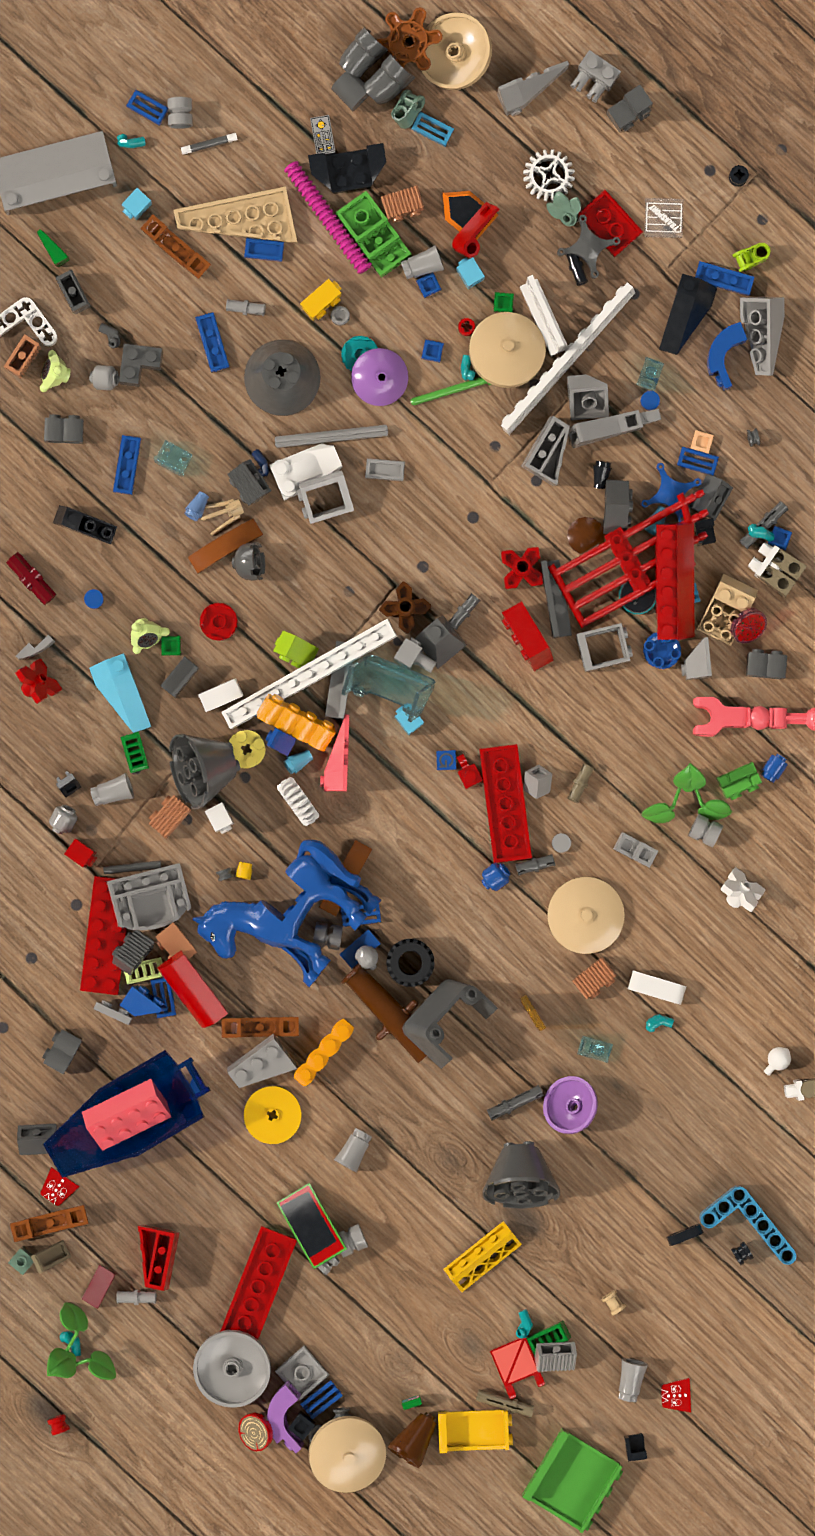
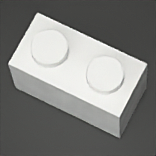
[205,803,234,834]

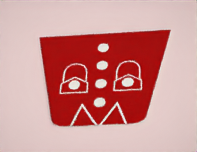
[40,1167,79,1206]
[661,1378,691,1413]

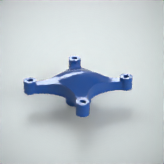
[641,463,701,523]

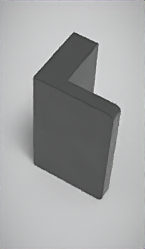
[689,474,733,521]
[161,656,200,698]
[17,1124,58,1155]

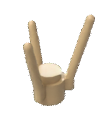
[201,499,244,536]

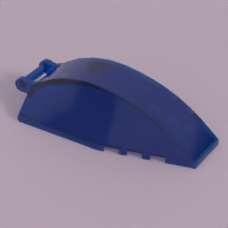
[43,1050,211,1178]

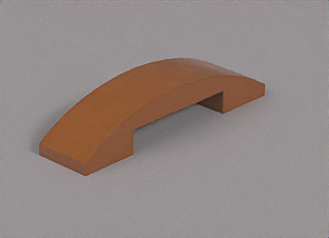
[140,214,211,279]
[188,518,263,574]
[319,840,372,917]
[221,1017,299,1038]
[10,1205,89,1242]

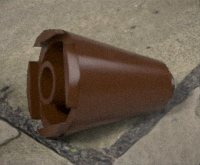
[388,1412,436,1469]

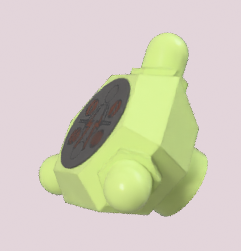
[40,350,71,392]
[131,618,170,654]

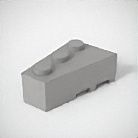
[521,416,570,486]
[227,1034,297,1088]

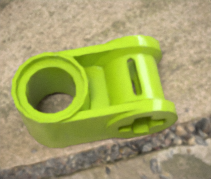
[732,243,770,273]

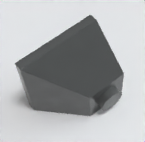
[415,615,467,669]

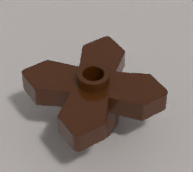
[379,581,431,634]

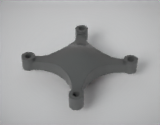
[557,215,620,279]

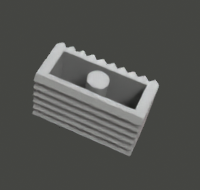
[535,1342,577,1372]

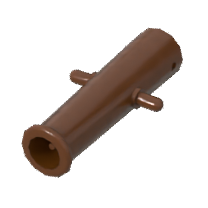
[341,964,427,1063]

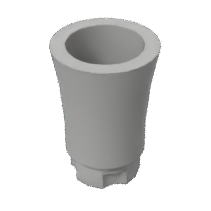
[401,245,444,280]
[90,773,134,806]
[334,1128,372,1173]
[618,1358,648,1402]

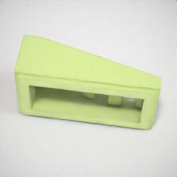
[124,957,163,985]

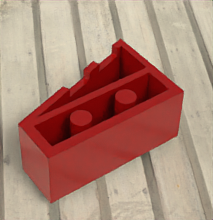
[501,601,554,671]
[138,1225,180,1291]

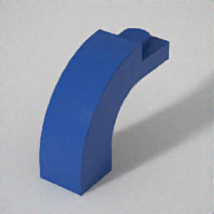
[707,322,747,391]

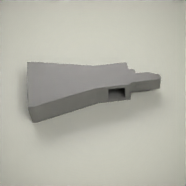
[568,409,661,448]

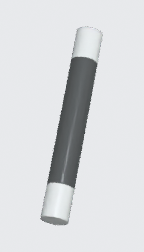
[181,133,238,155]

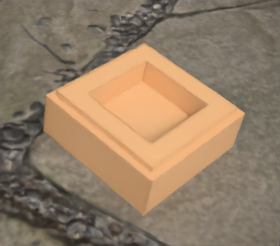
[690,430,714,454]

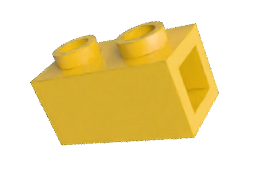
[300,279,342,321]

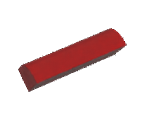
[157,950,228,1028]

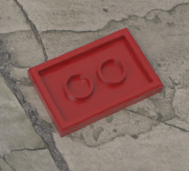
[578,190,643,258]

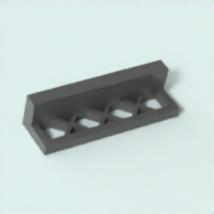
[540,560,572,639]

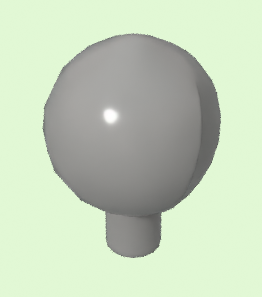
[355,945,378,970]

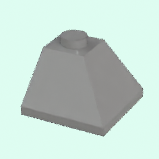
[567,374,609,420]
[681,637,712,680]

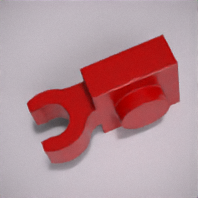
[456,754,483,789]

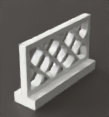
[520,275,568,356]

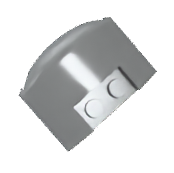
[107,863,191,931]

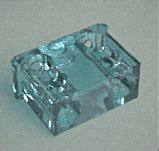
[154,440,193,477]

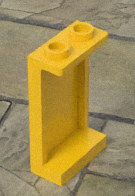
[438,1409,513,1453]

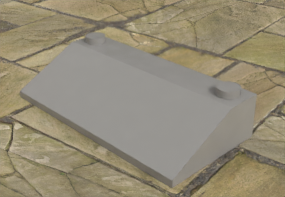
[0,131,117,215]

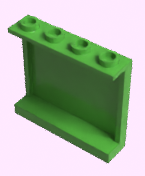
[522,1428,623,1533]

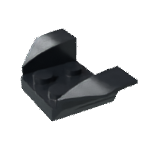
[308,143,386,194]

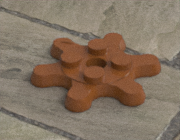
[377,7,443,71]

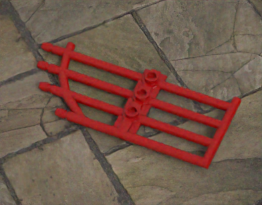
[548,489,709,629]

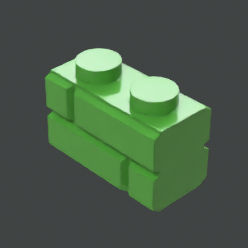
[716,762,762,801]

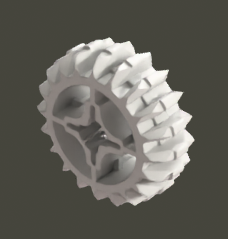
[523,150,575,201]
[278,777,319,826]

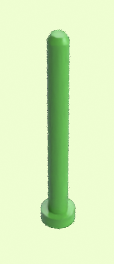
[410,377,492,405]

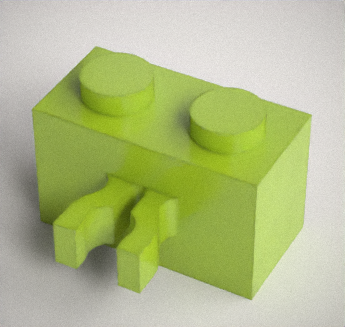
[273,631,319,669]

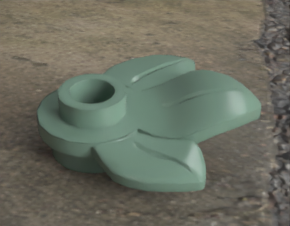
[546,191,581,226]

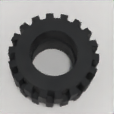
[386,939,435,987]

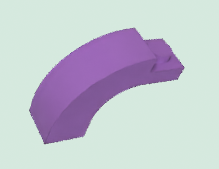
[267,1380,304,1453]

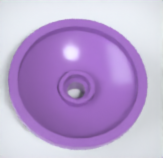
[351,348,408,406]
[543,1076,598,1134]

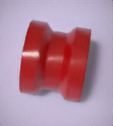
[47,1414,70,1435]

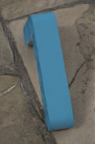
[699,1185,796,1265]

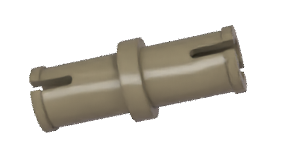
[567,764,594,803]

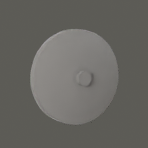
[193,1330,271,1408]

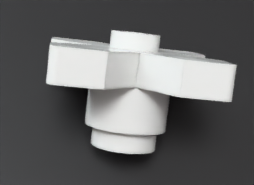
[721,867,765,912]

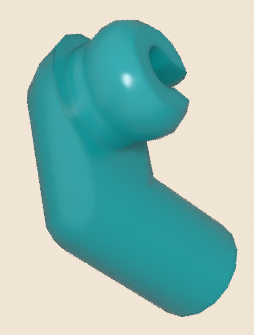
[117,134,146,148]
[460,355,475,381]
[748,524,775,542]
[646,1014,674,1032]
[516,1309,533,1339]
[60,1331,81,1356]

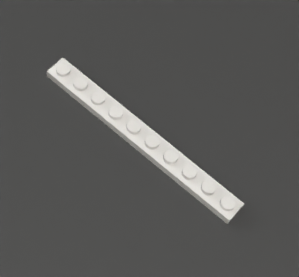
[501,283,635,435]
[222,619,397,729]

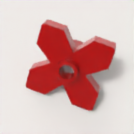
[501,547,543,590]
[15,659,62,704]

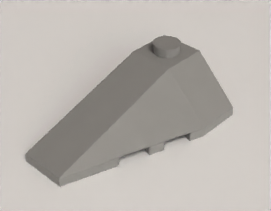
[497,61,569,116]
[740,297,785,376]

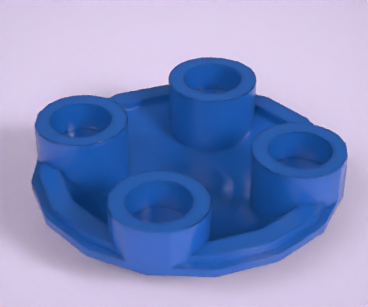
[643,632,681,669]

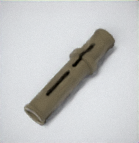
[475,1389,534,1418]

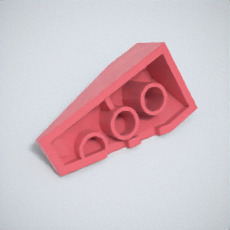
[320,715,350,792]

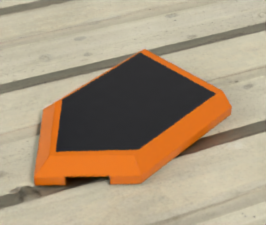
[443,191,499,240]

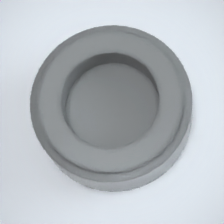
[331,306,350,326]
[552,833,571,853]

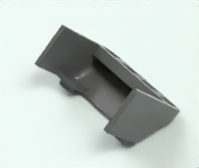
[403,979,498,1069]

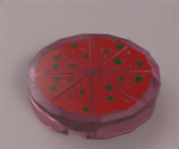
[730,608,767,644]

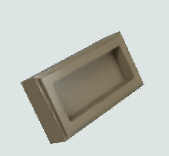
[31,1240,71,1274]

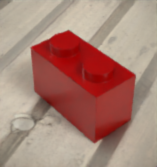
[64,839,97,868]

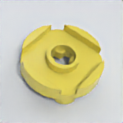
[229,730,266,769]

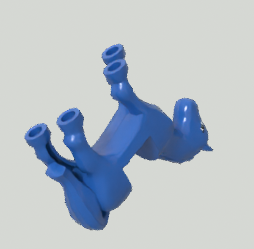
[192,840,381,987]

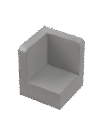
[523,765,552,799]

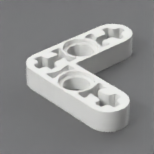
[0,297,57,346]

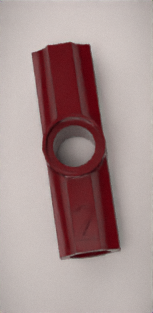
[6,552,57,605]

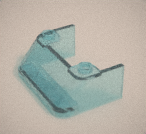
[341,655,436,722]

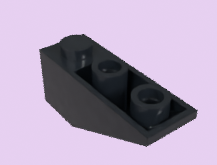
[53,505,117,544]

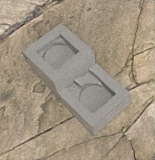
[16,635,55,660]
[613,832,658,868]

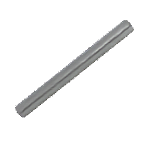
[275,425,388,448]

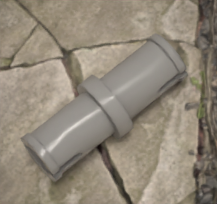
[226,299,266,316]
[117,1290,157,1305]

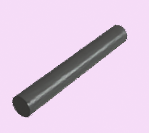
[103,860,161,874]

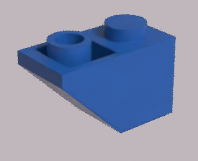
[265,728,297,757]
[120,985,168,1016]

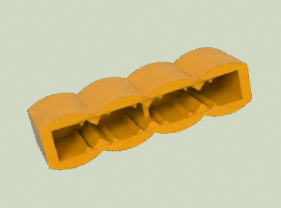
[257,694,336,752]
[294,1018,354,1086]

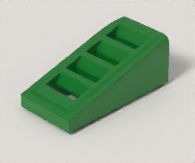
[37,229,70,267]
[120,732,149,774]
[526,1320,571,1355]

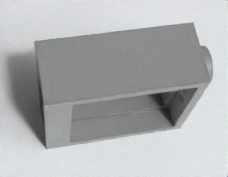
[296,470,354,524]
[576,623,633,672]

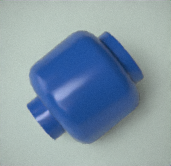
[481,863,511,891]

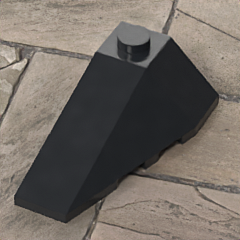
[659,274,717,355]

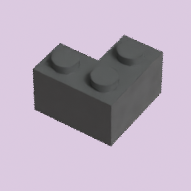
[606,85,653,132]
[119,344,163,387]
[603,480,633,534]

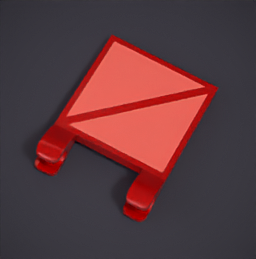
[490,1338,545,1399]

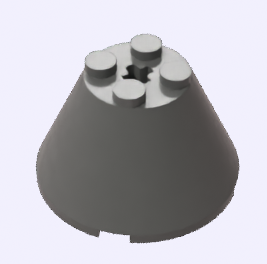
[244,340,321,416]
[169,734,240,809]
[482,1141,560,1208]

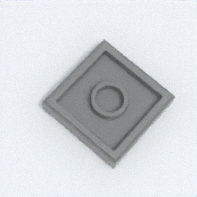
[275,1345,329,1400]

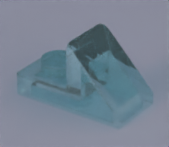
[636,357,664,392]
[577,1036,613,1063]

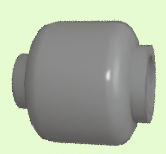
[89,365,119,390]
[49,805,77,834]

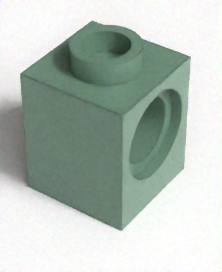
[8,1246,34,1275]

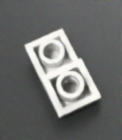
[198,678,244,712]

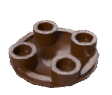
[567,517,605,554]

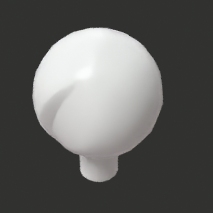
[764,1047,791,1076]

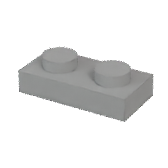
[94,1000,133,1025]

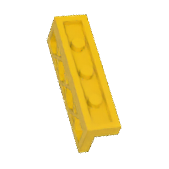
[444,1221,522,1292]

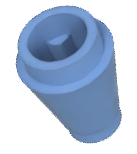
[184,491,209,521]

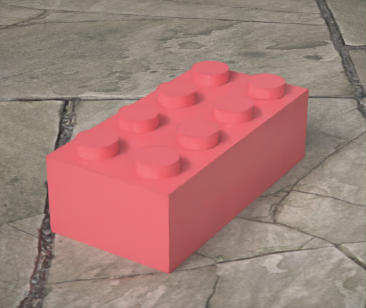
[82,1079,171,1151]

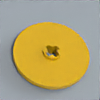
[244,1086,301,1144]

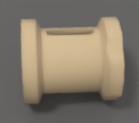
[601,1290,626,1316]

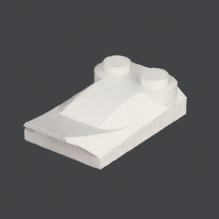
[269,443,342,501]

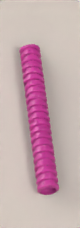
[284,161,372,274]

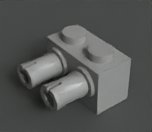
[570,50,621,103]
[394,637,437,673]

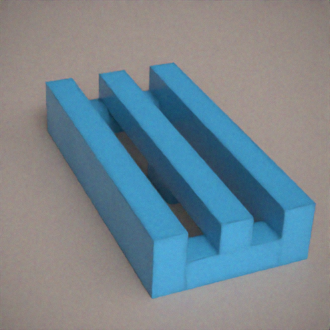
[411,112,454,147]

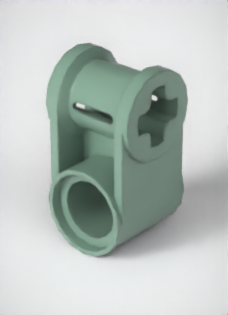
[391,89,425,129]

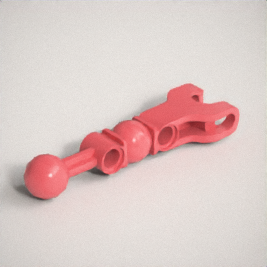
[693,697,815,737]

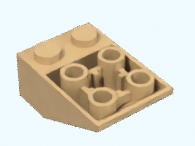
[697,574,758,646]

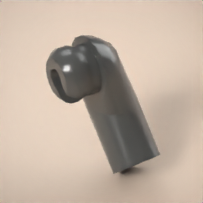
[98,323,121,348]

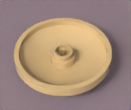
[421,13,492,90]
[469,312,546,388]
[547,877,624,954]
[309,1416,386,1493]

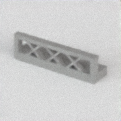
[325,641,353,720]

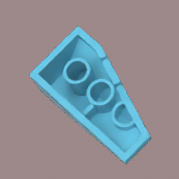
[89,653,151,733]

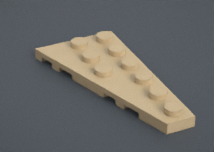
[174,187,298,244]

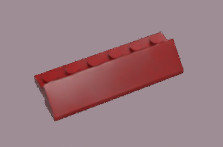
[655,522,695,640]

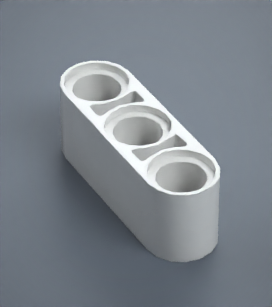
[628,971,686,1005]

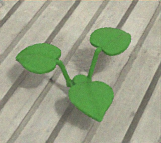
[641,763,732,823]
[47,1302,116,1380]

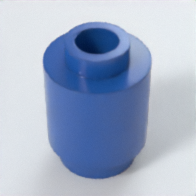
[761,754,788,783]

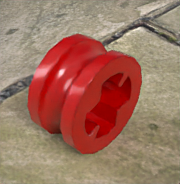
[458,318,475,336]

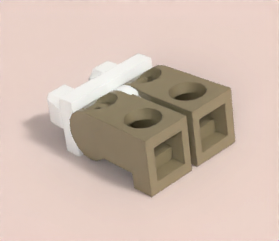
[748,543,807,598]
[784,1078,815,1101]

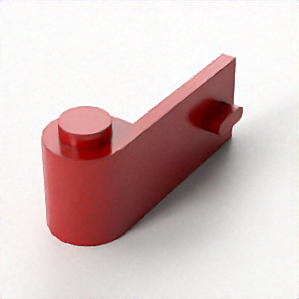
[452,202,500,258]

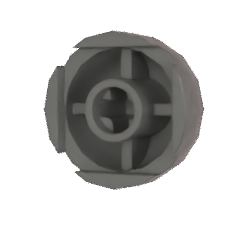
[232,542,265,581]

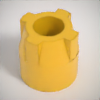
[236,862,252,880]

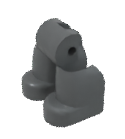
[331,27,415,111]

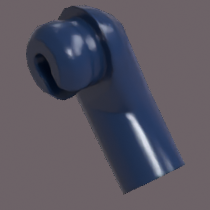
[252,449,269,478]

